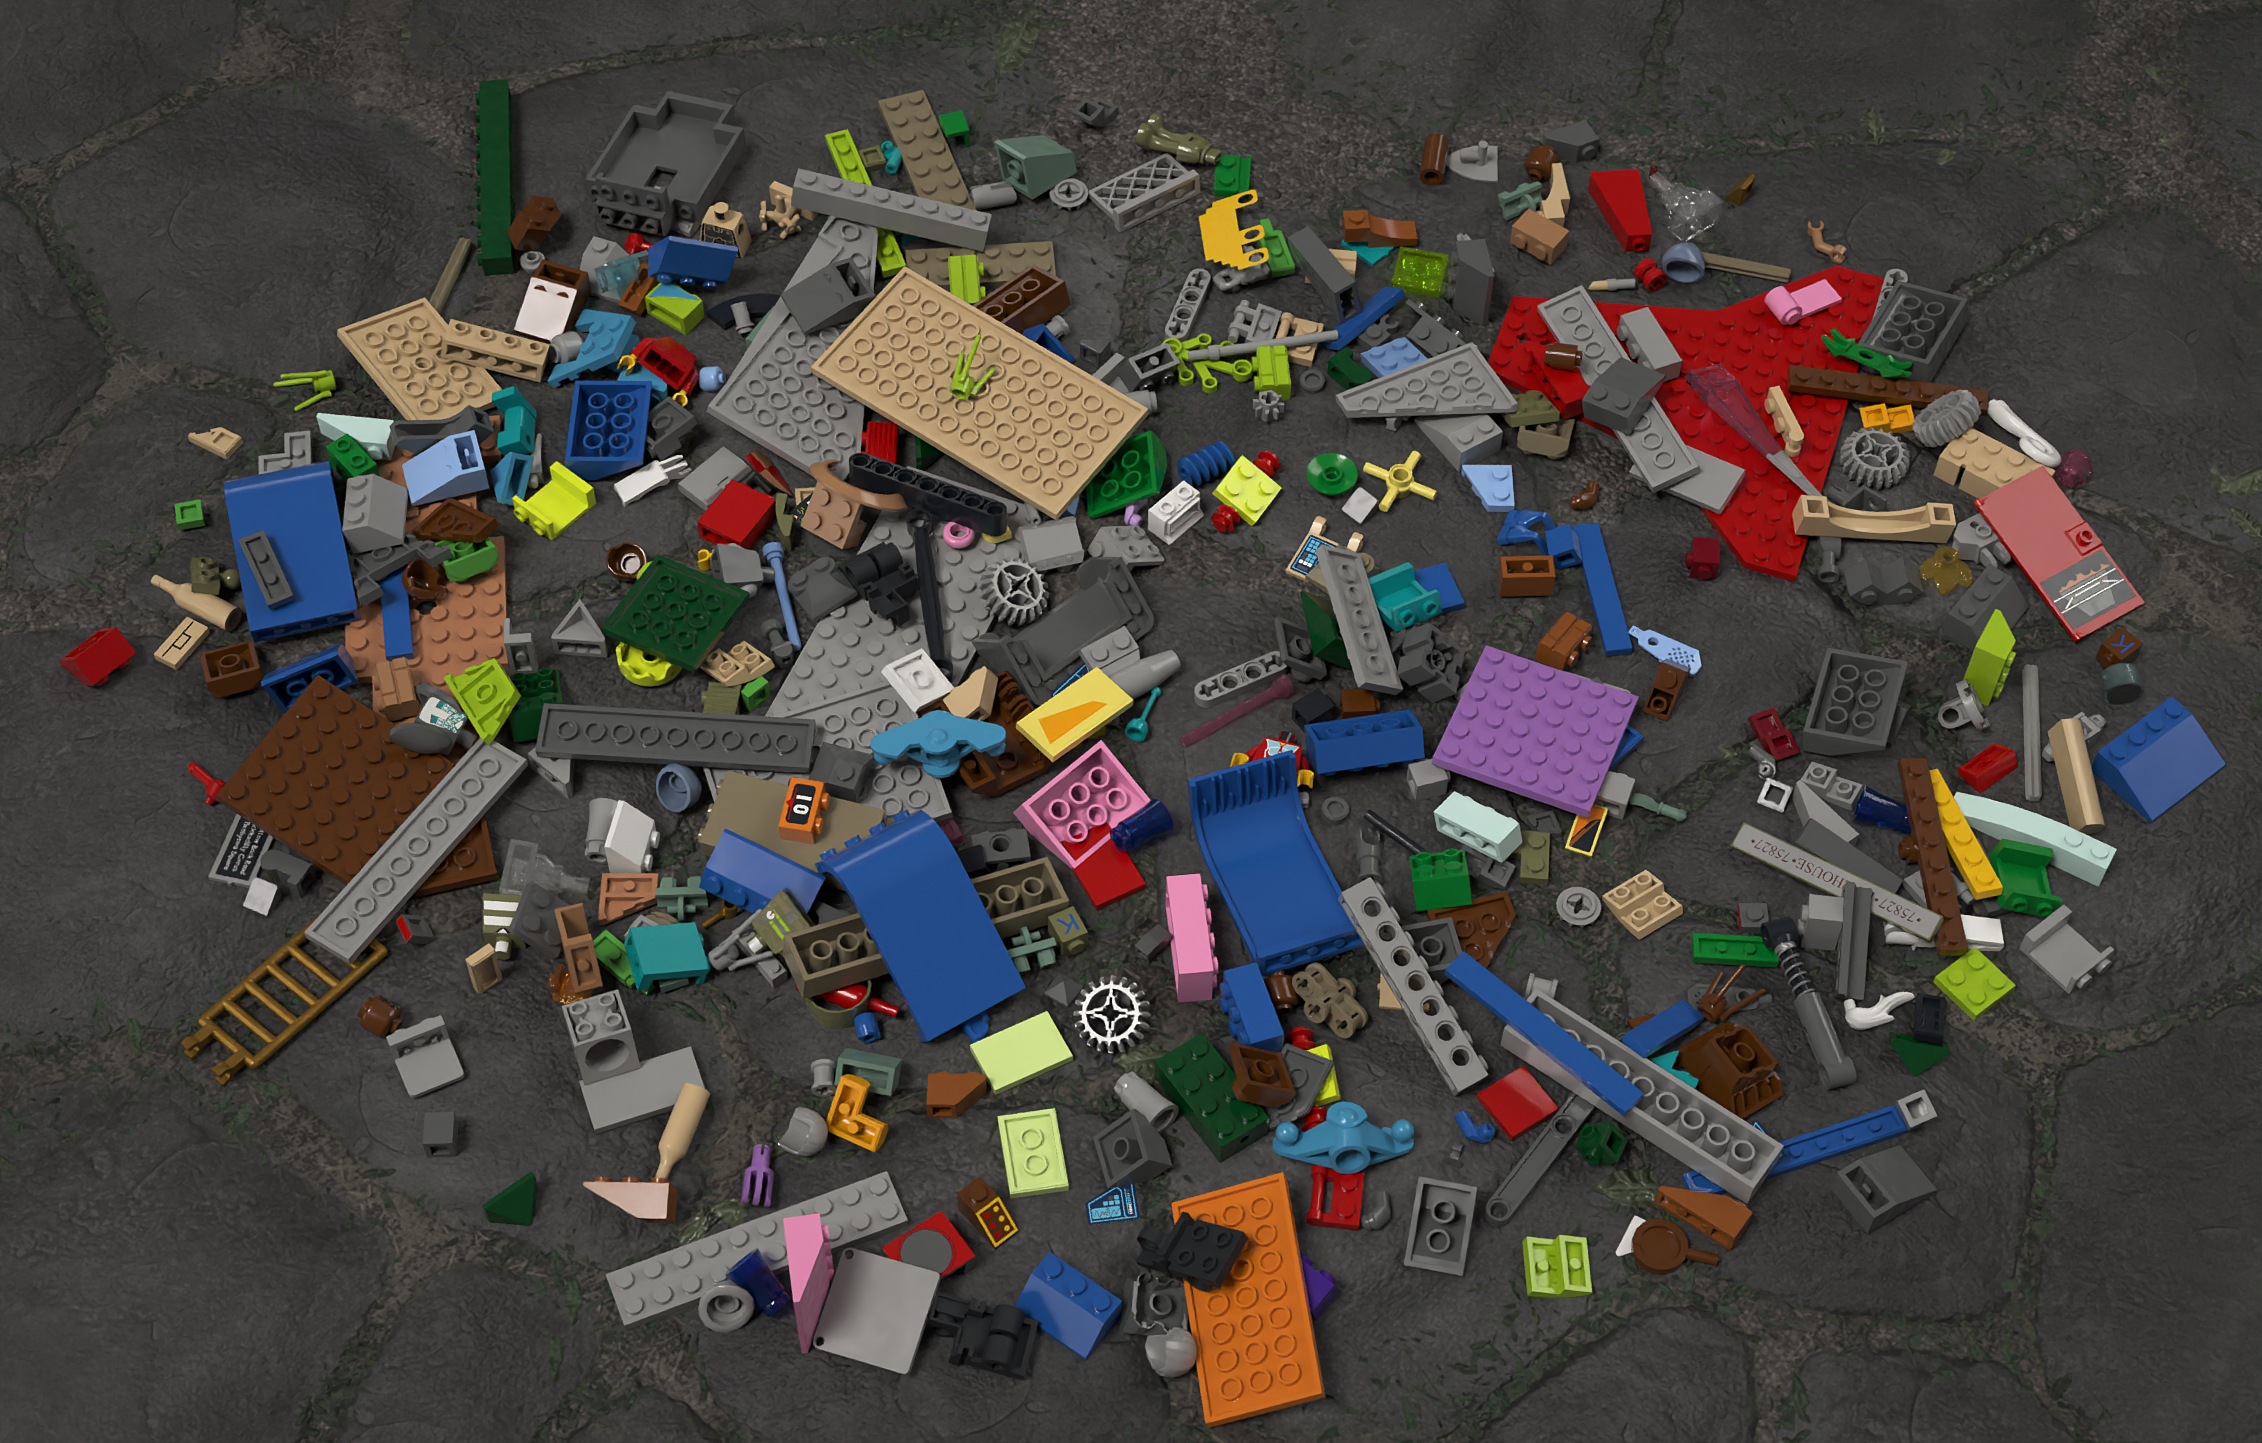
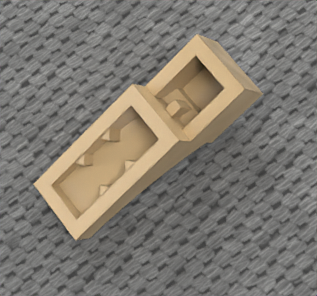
[1536,163,1570,227]

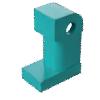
[492,386,536,456]

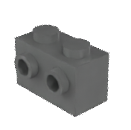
[1118,342,1180,392]

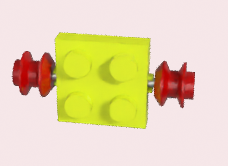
[1211,451,1282,533]
[1285,1027,1340,1132]

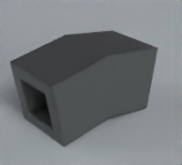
[1135,924,1171,963]

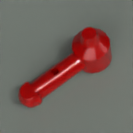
[624,233,654,257]
[187,762,226,806]

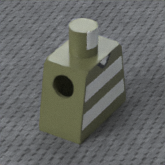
[483,893,528,960]

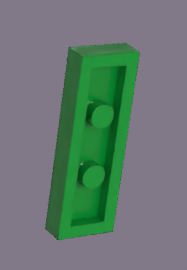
[1692,933,1779,968]

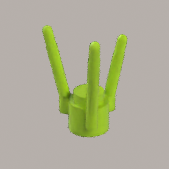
[949,334,996,400]
[273,370,336,411]

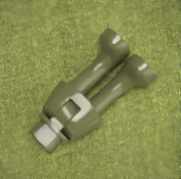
[1136,113,1222,164]

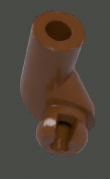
[1570,481,1599,510]

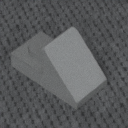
[528,747,574,799]

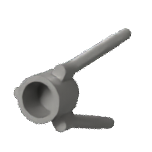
[708,909,774,971]

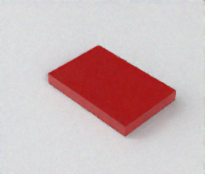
[1060,822,1146,911]

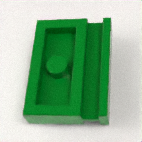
[1214,155,1251,198]

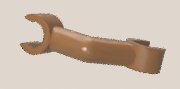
[1807,221,1847,264]

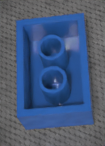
[1219,962,1284,1052]

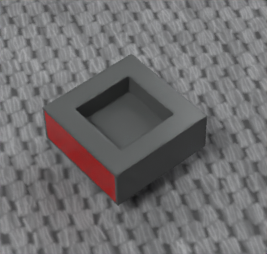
[1737,903,1769,933]
[396,914,434,945]

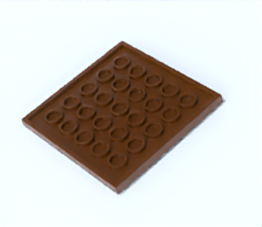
[216,675,455,885]

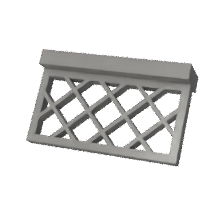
[1088,153,1201,233]

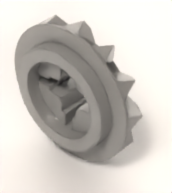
[1050,178,1088,211]
[1556,887,1601,928]

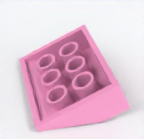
[1013,740,1154,869]
[783,1213,835,1354]

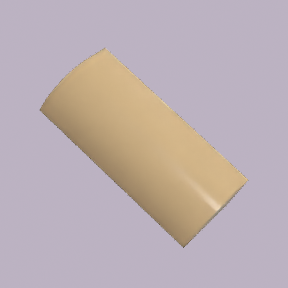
[2048,719,2105,834]

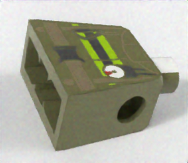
[747,888,816,954]

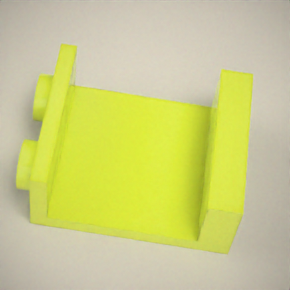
[512,461,596,541]

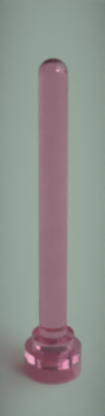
[1180,674,1294,746]

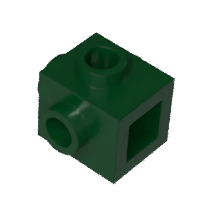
[1575,1122,1628,1165]

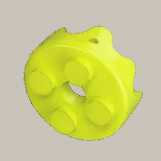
[616,642,682,687]

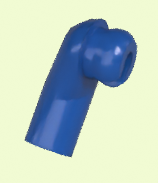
[1454,1110,1495,1144]

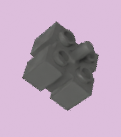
[1397,622,1465,703]

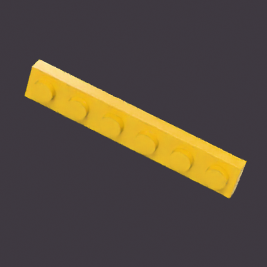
[1929,769,2003,900]

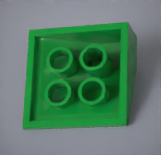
[1086,430,1167,520]

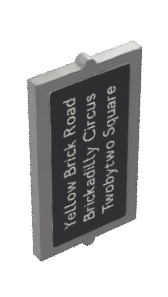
[208,814,275,888]

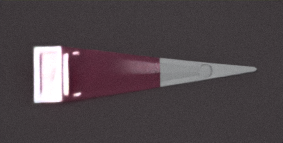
[1685,364,1822,496]

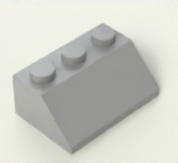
[342,474,408,554]

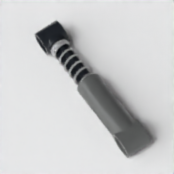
[1760,916,1856,1090]

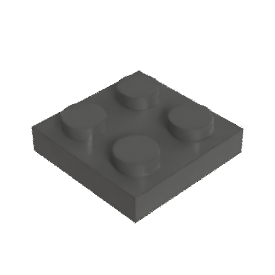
[508,881,569,959]

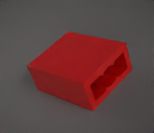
[697,479,777,550]

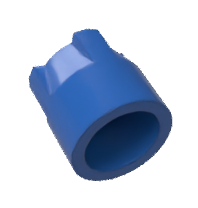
[854,1013,881,1044]

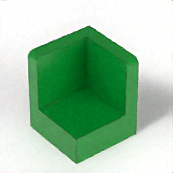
[939,110,970,147]

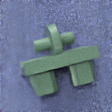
[1498,181,1543,220]
[655,876,709,921]
[1007,926,1056,975]

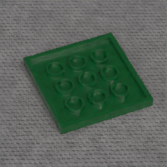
[601,554,750,673]

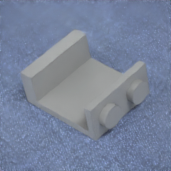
[2019,905,2114,994]

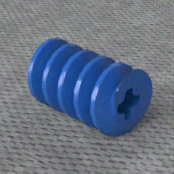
[1177,441,1235,487]

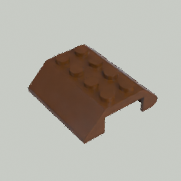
[919,671,1056,796]

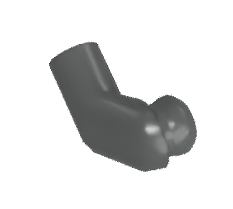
[1747,744,1776,780]

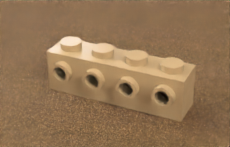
[441,319,550,383]

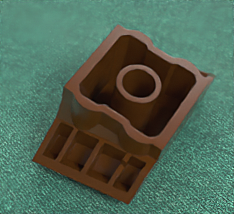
[1675,1022,1783,1119]

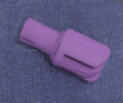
[741,1144,774,1207]

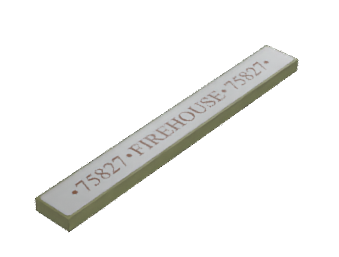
[1730,822,1944,943]

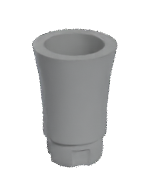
[585,798,618,864]
[1114,1071,1179,1134]

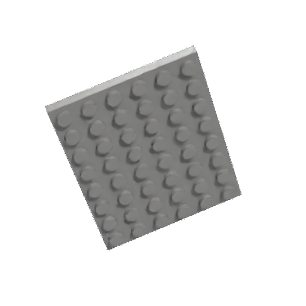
[703,680,952,826]

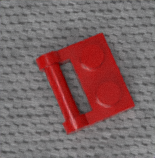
[1306,1165,1364,1231]

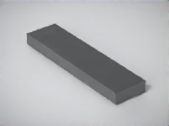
[1795,818,1903,893]

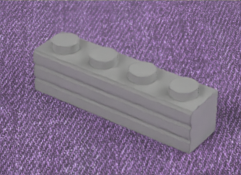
[732,926,788,989]

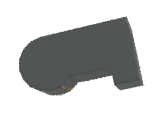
[260,849,317,898]

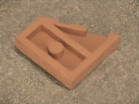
[598,873,659,925]

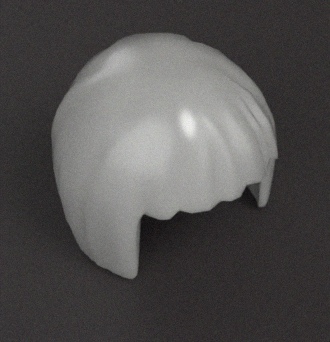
[777,1107,828,1157]
[1145,1327,1197,1378]

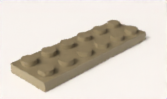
[905,241,1056,291]

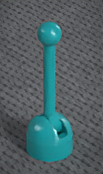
[1125,687,1161,742]

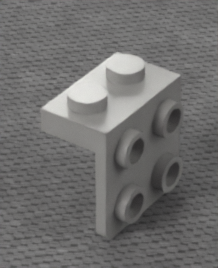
[1087,525,1164,571]
[386,1015,464,1098]

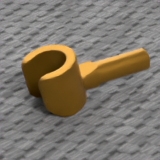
[701,899,738,929]

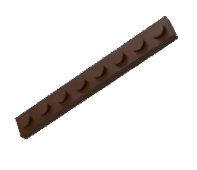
[1787,365,1989,416]
[1897,758,1968,956]

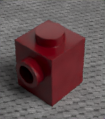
[1685,537,1720,580]

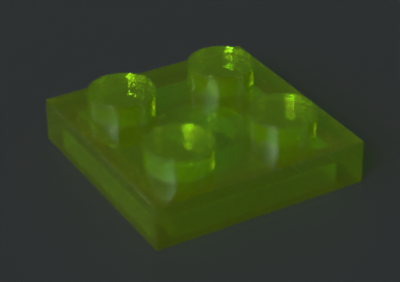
[1391,246,1449,297]

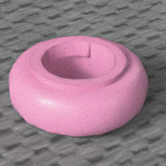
[942,522,975,549]

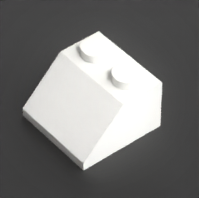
[604,800,660,873]

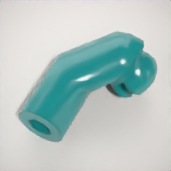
[881,141,902,174]

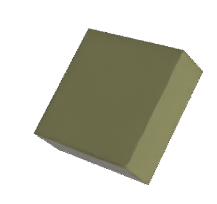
[858,145,887,173]

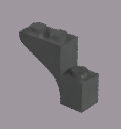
[389,405,494,455]

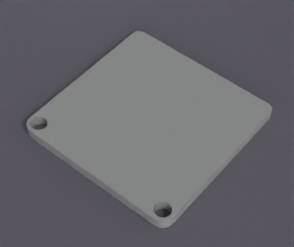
[813,1248,941,1375]

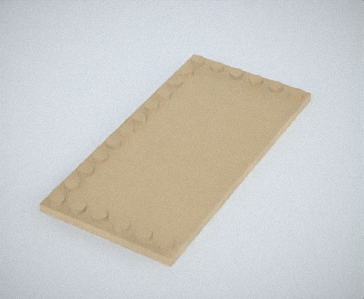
[811,266,1149,521]

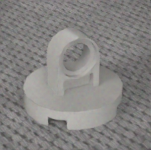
[1938,679,1990,731]

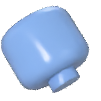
[698,366,726,392]

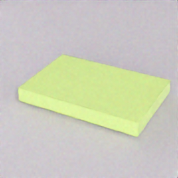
[970,1011,1073,1095]
[997,1108,1069,1199]

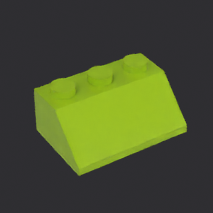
[1963,609,2016,706]

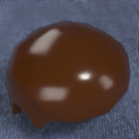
[605,541,648,582]
[402,560,442,600]

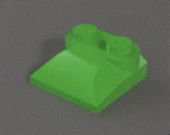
[435,538,498,583]

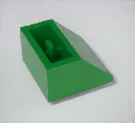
[1409,849,1472,911]

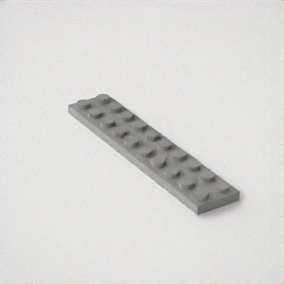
[1537,285,1699,493]
[304,738,528,965]
[606,1171,908,1330]

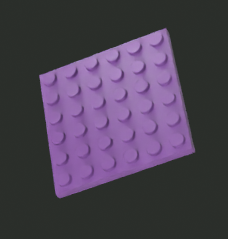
[1432,645,1639,818]

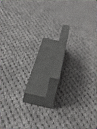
[1834,881,1872,1001]

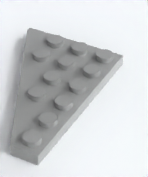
[1336,342,1518,418]

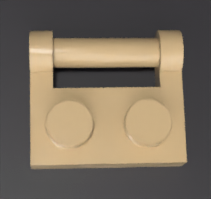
[1275,312,1324,367]

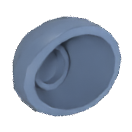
[1661,242,1705,283]
[656,763,702,812]

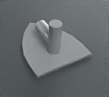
[1445,141,1498,183]

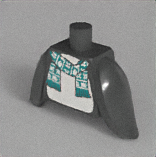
[390,682,477,755]

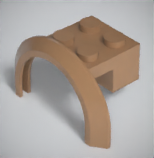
[800,459,908,549]

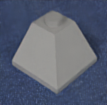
[580,236,640,303]

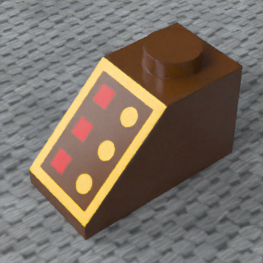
[957,1176,1018,1250]

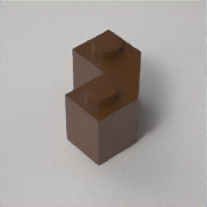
[507,196,561,252]

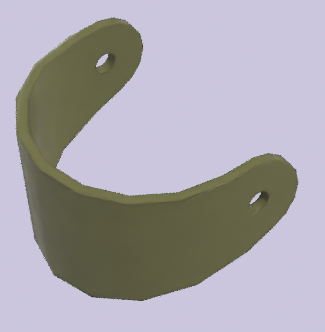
[804,979,873,1030]

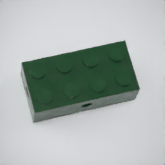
[1154,1033,1269,1163]

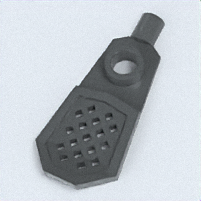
[1686,983,1772,1013]

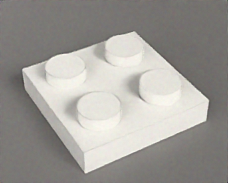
[881,648,954,713]

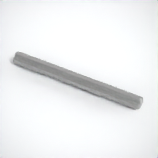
[2022,664,2042,802]

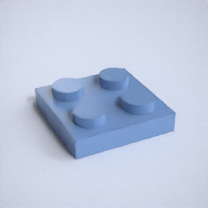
[1361,337,1428,378]

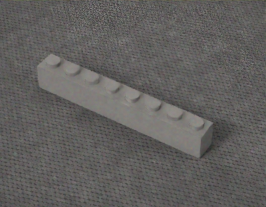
[791,168,992,252]

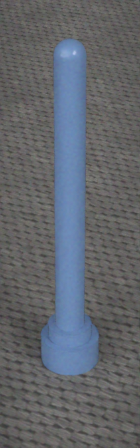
[762,542,801,652]

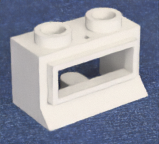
[1148,480,1204,545]

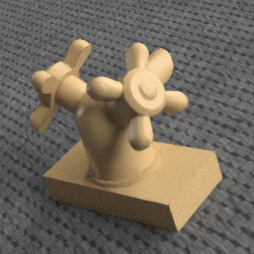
[759,181,818,239]

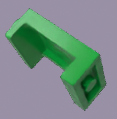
[1989,838,2062,917]

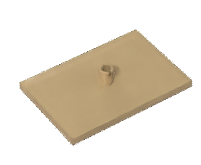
[337,298,502,420]

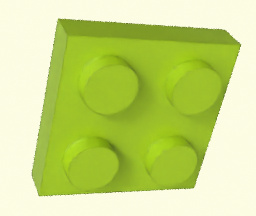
[1933,947,2016,1021]

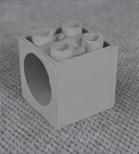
[562,989,641,1085]

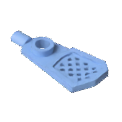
[1628,625,1702,677]

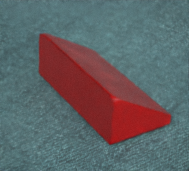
[1957,743,2018,793]

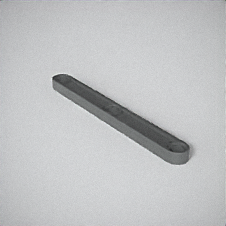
[1485,1032,1625,1227]

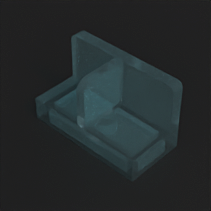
[594,250,648,293]

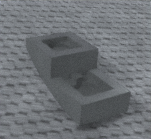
[1461,845,1515,889]

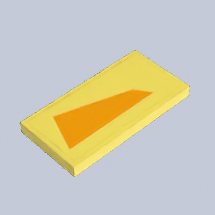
[1016,667,1134,762]

